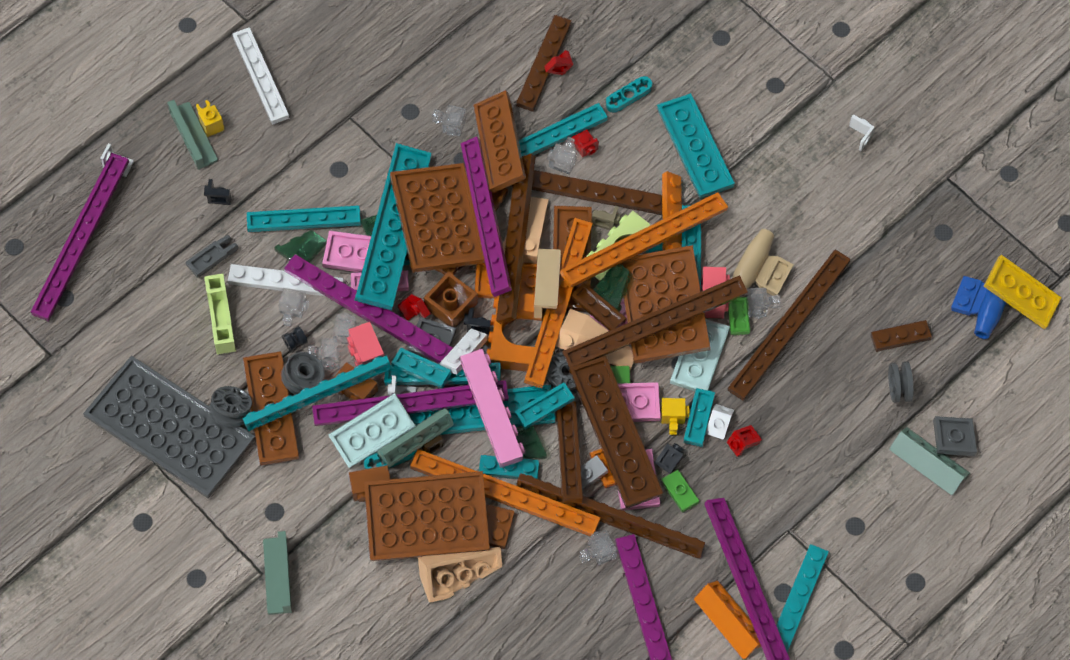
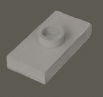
[580,455,609,491]

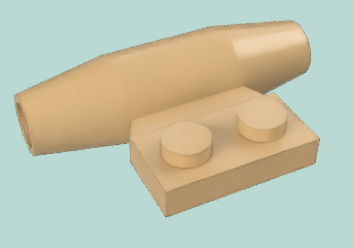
[732,229,794,297]

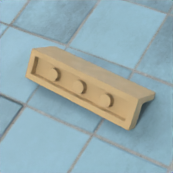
[534,249,561,318]

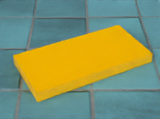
[984,255,1062,329]

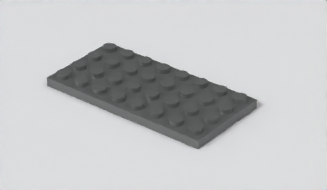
[83,355,255,498]

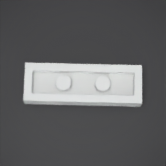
[440,329,488,375]

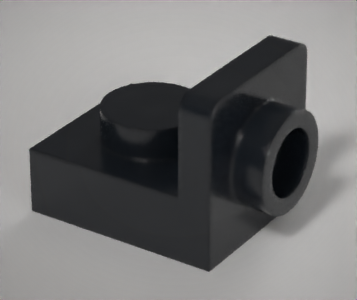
[204,179,231,205]
[464,307,491,336]
[654,443,686,474]

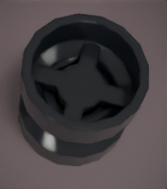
[282,326,308,352]

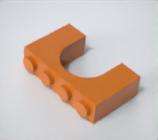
[486,293,544,372]

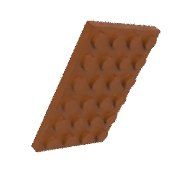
[390,163,485,273]
[618,245,711,364]
[364,471,490,561]

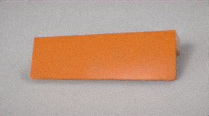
[694,581,761,659]

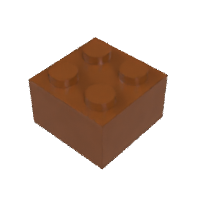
[424,271,478,328]

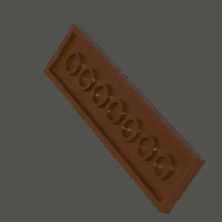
[569,356,663,509]

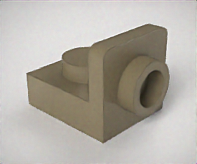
[592,206,621,230]

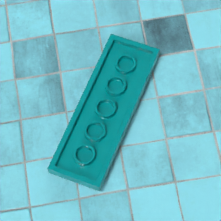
[657,93,735,199]

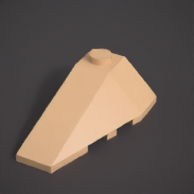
[502,197,548,264]
[555,309,634,370]
[418,547,502,602]

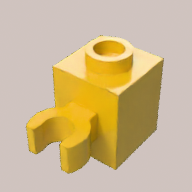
[196,100,224,137]
[661,398,689,435]

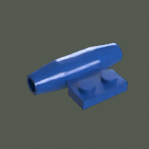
[951,276,1006,339]

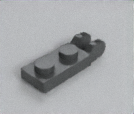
[185,235,239,278]

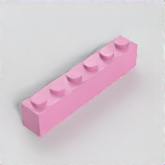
[460,349,525,468]

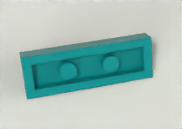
[391,348,452,389]
[515,382,575,429]
[683,388,715,447]
[479,455,539,479]

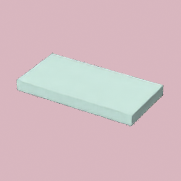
[670,319,730,391]
[328,393,416,468]

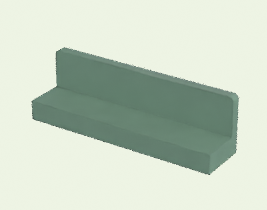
[167,100,218,170]
[377,408,454,467]
[890,427,970,495]
[263,531,292,615]

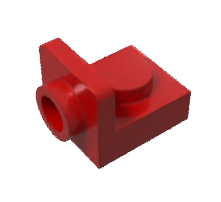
[544,50,573,75]
[571,129,599,158]
[398,294,431,320]
[727,425,762,456]

